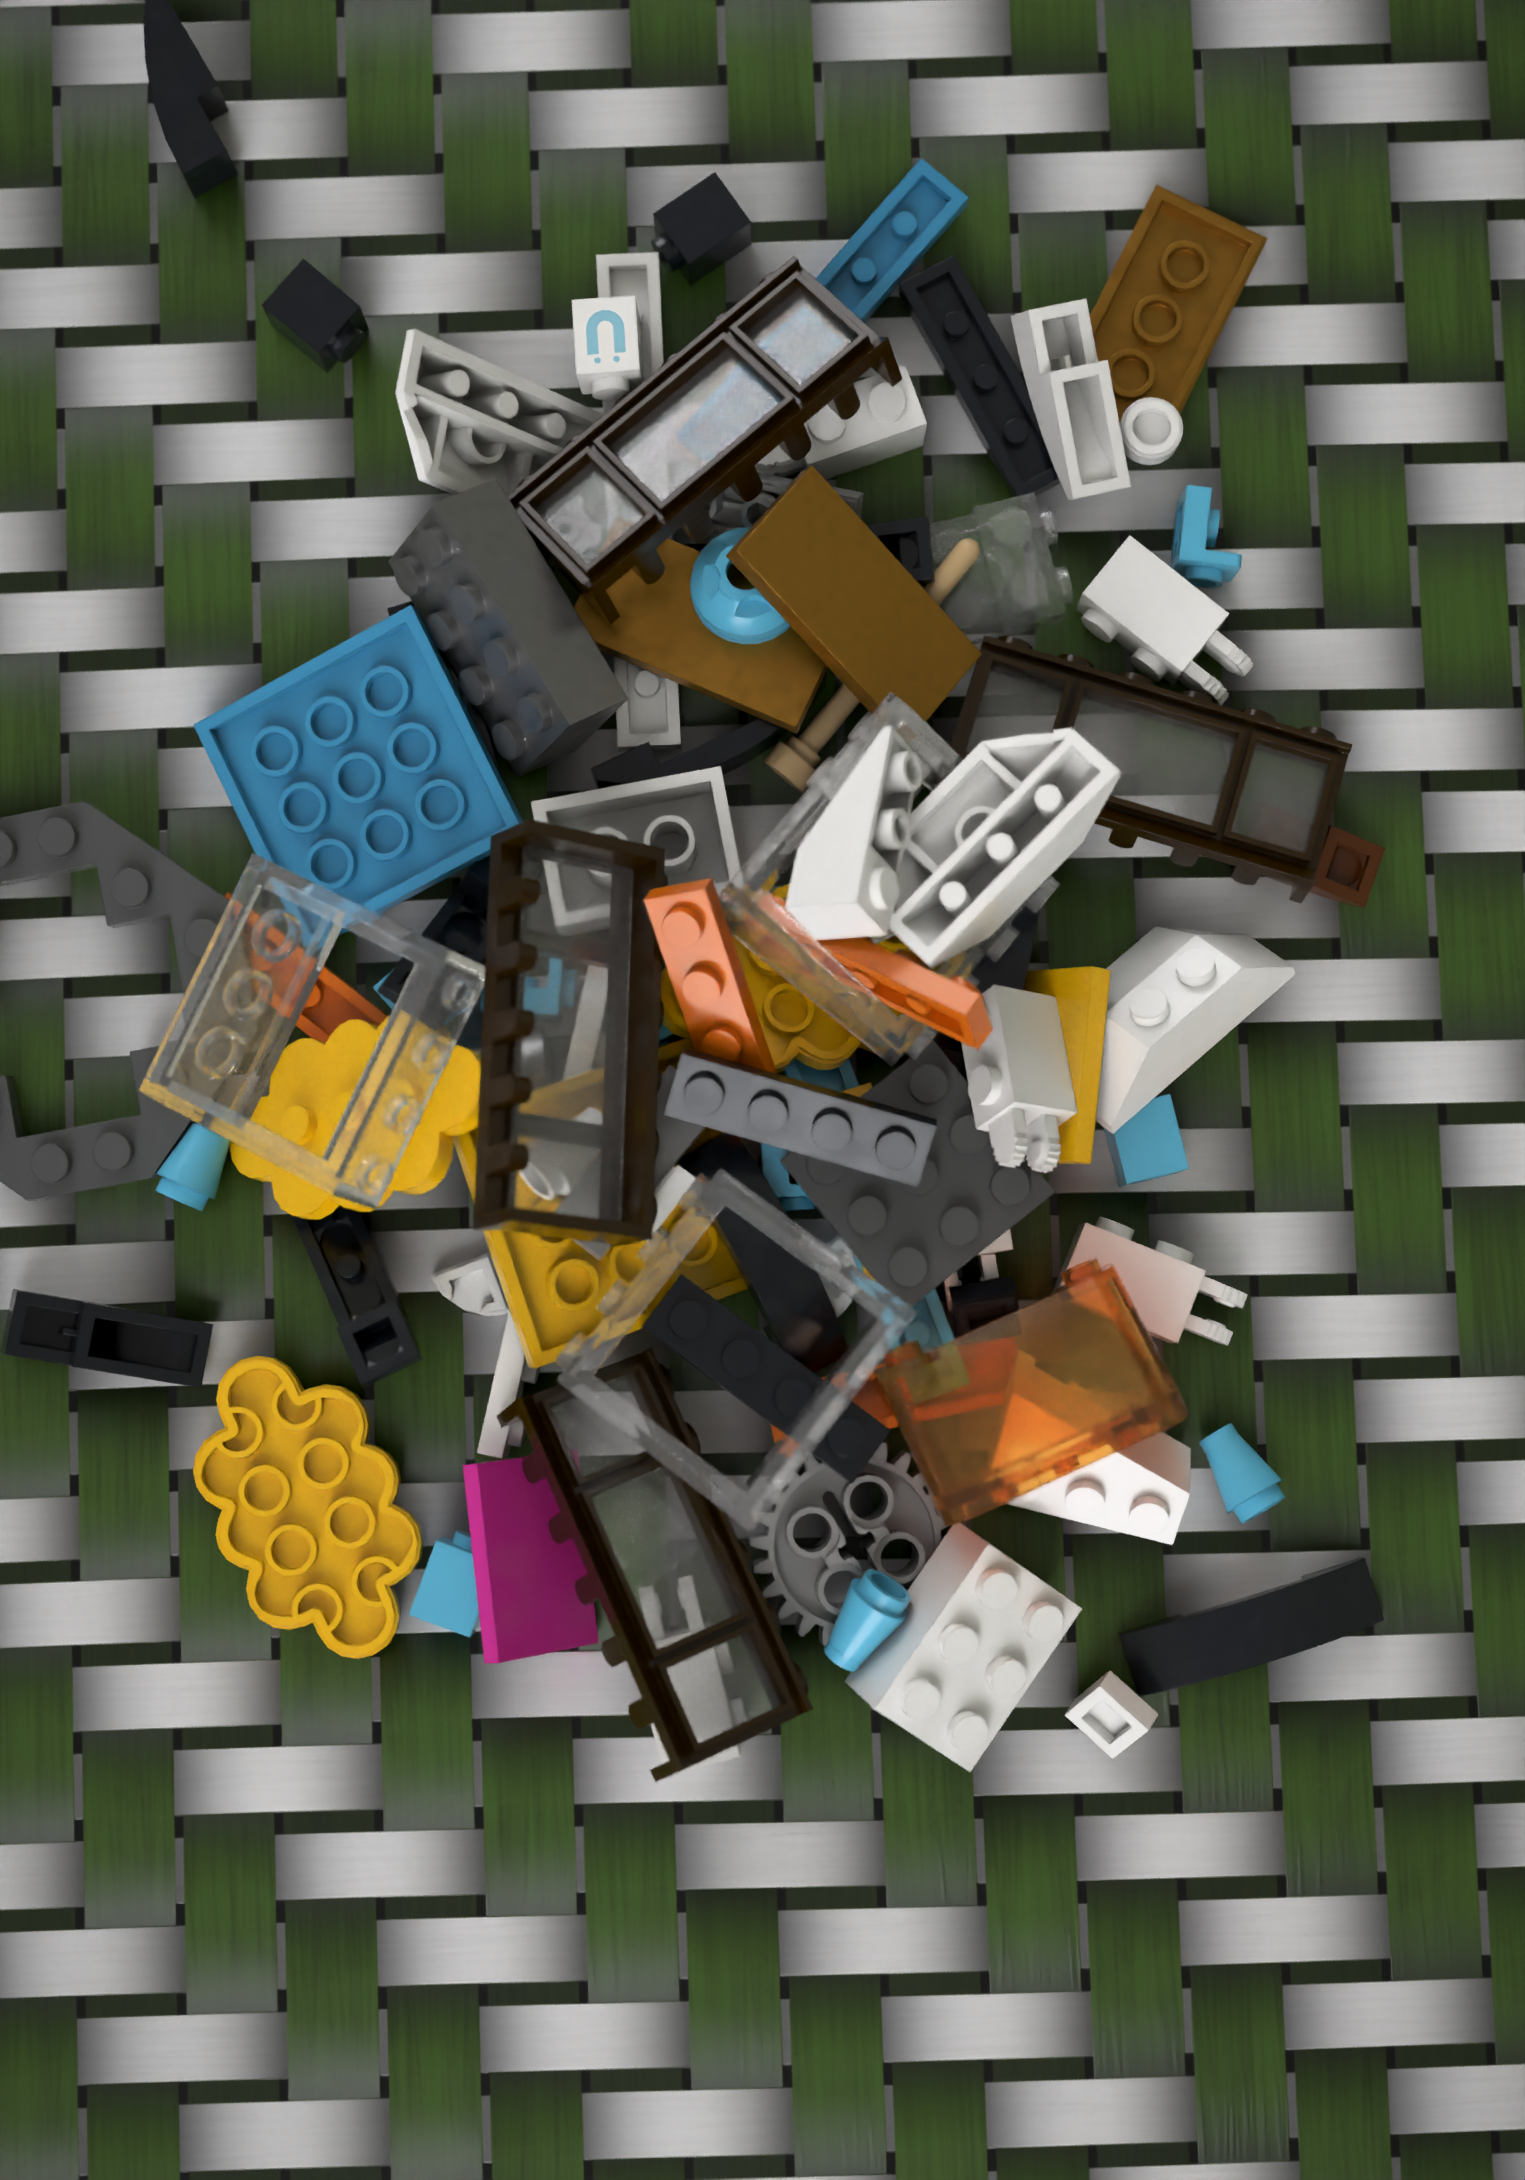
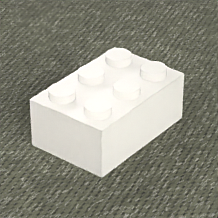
[531,766,745,937]
[845,1520,1082,1772]

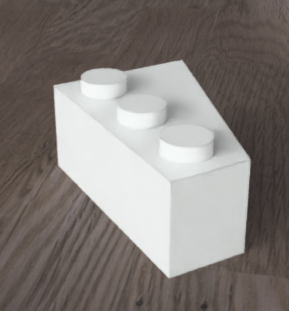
[982,1350,1191,1545]

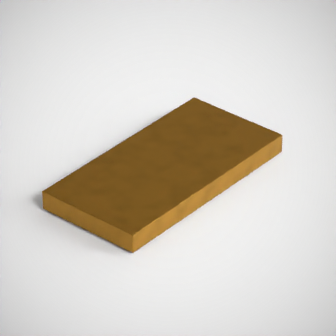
[1090,184,1268,423]
[726,465,982,742]
[574,517,828,734]

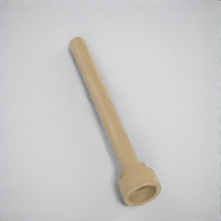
[763,538,980,793]

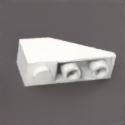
[785,726,922,940]

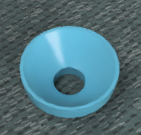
[690,527,790,644]

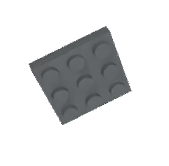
[780,1040,1055,1315]

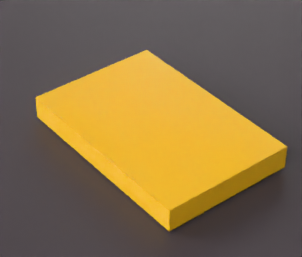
[1023,966,1110,1164]

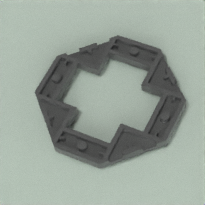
[0,801,260,1201]

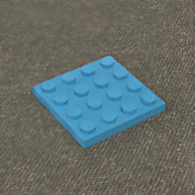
[193,605,523,951]

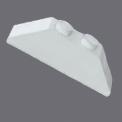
[395,329,603,495]
[888,727,1121,968]
[1096,926,1295,1134]

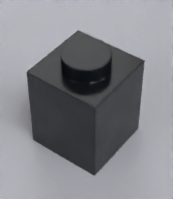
[651,172,751,286]
[262,258,368,373]

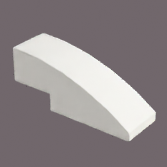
[1010,298,1131,500]

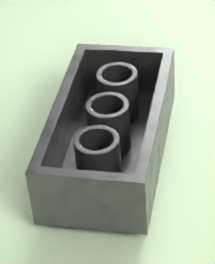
[388,479,628,778]

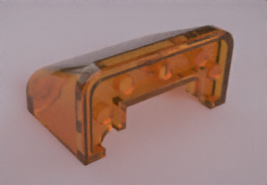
[873,1258,1189,1526]

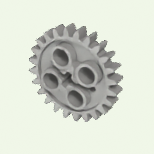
[747,1442,956,1646]

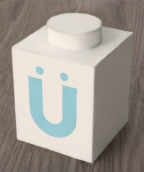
[572,295,644,401]

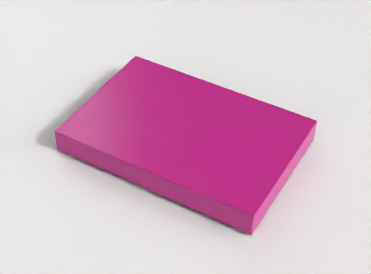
[463,1450,599,1664]

